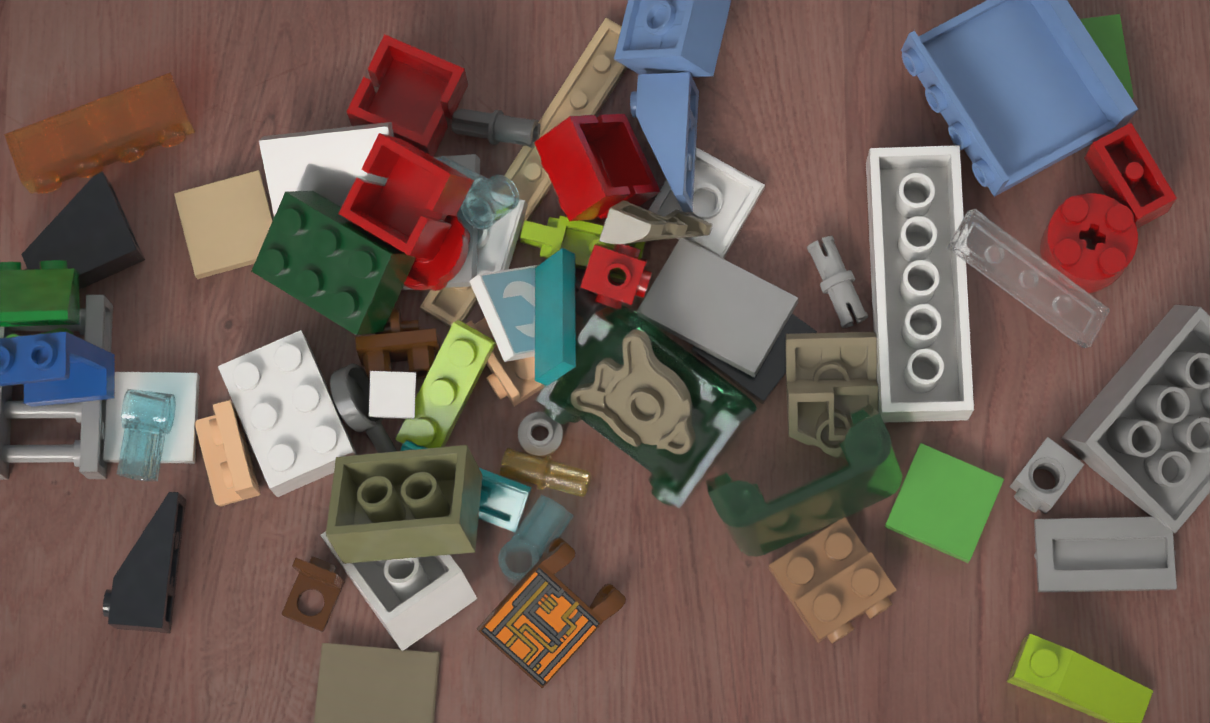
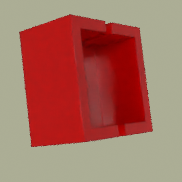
[346,34,468,157]
[534,114,661,222]
[338,133,474,260]

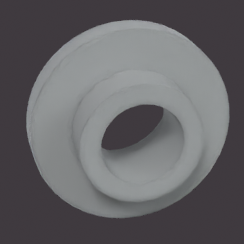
[518,412,563,457]

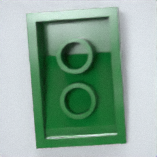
[0,260,80,327]

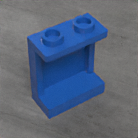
[0,331,115,407]

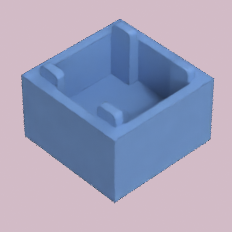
[614,0,731,77]

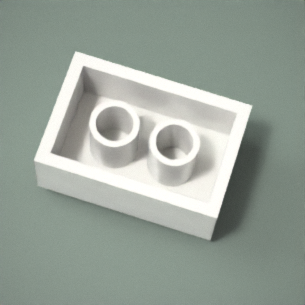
[218,330,357,497]

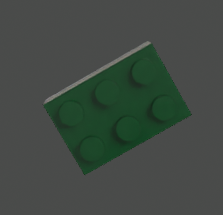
[251,191,416,335]

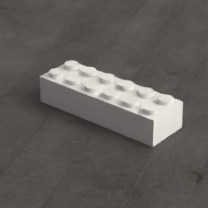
[866,145,974,423]

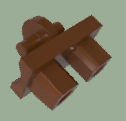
[355,309,440,383]

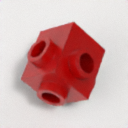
[580,243,652,309]

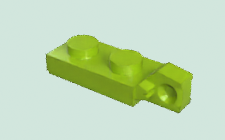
[520,216,646,280]

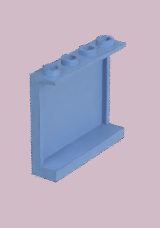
[901,0,1138,197]

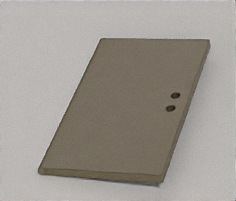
[314,643,441,723]

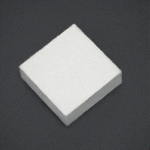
[368,371,416,419]

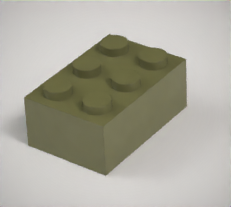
[326,445,482,564]

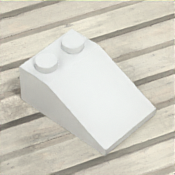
[321,531,477,651]

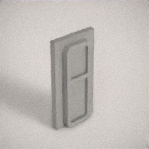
[1034,516,1177,592]

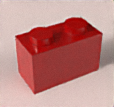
[1084,123,1177,229]

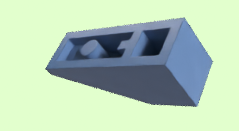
[630,72,699,212]

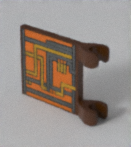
[477,537,626,688]

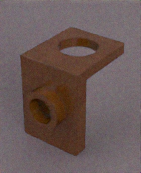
[282,556,345,632]

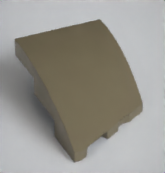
[785,332,880,474]

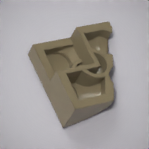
[599,200,713,244]

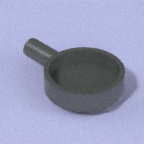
[330,363,397,453]

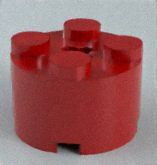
[1040,193,1138,293]

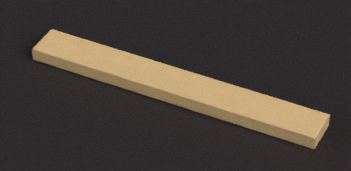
[420,18,627,328]

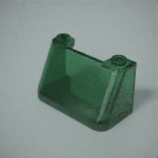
[535,305,757,509]
[706,404,903,557]

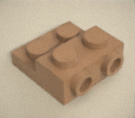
[768,516,896,644]

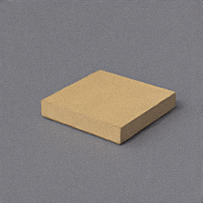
[174,170,273,279]

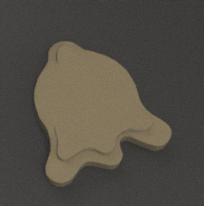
[571,330,696,454]

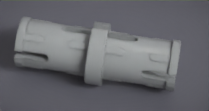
[807,236,869,328]

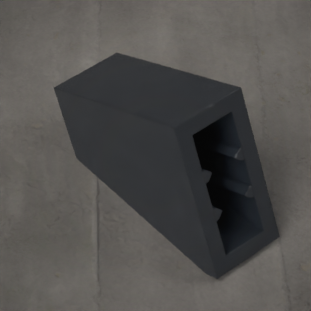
[21,171,145,290]

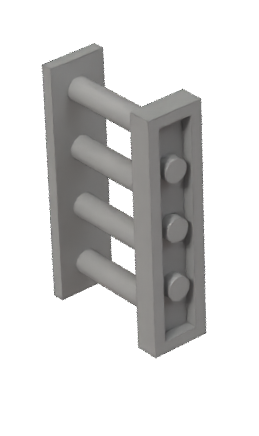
[0,295,113,480]

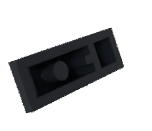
[103,492,186,633]

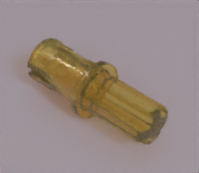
[500,447,591,497]

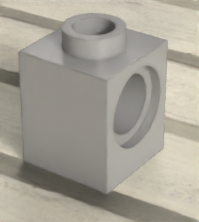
[1010,437,1085,514]

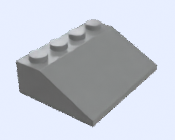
[1061,305,1210,533]

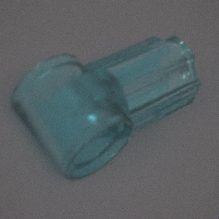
[438,156,519,230]
[117,389,176,482]
[498,494,574,585]

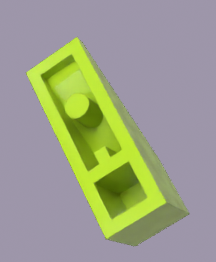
[1007,634,1153,723]

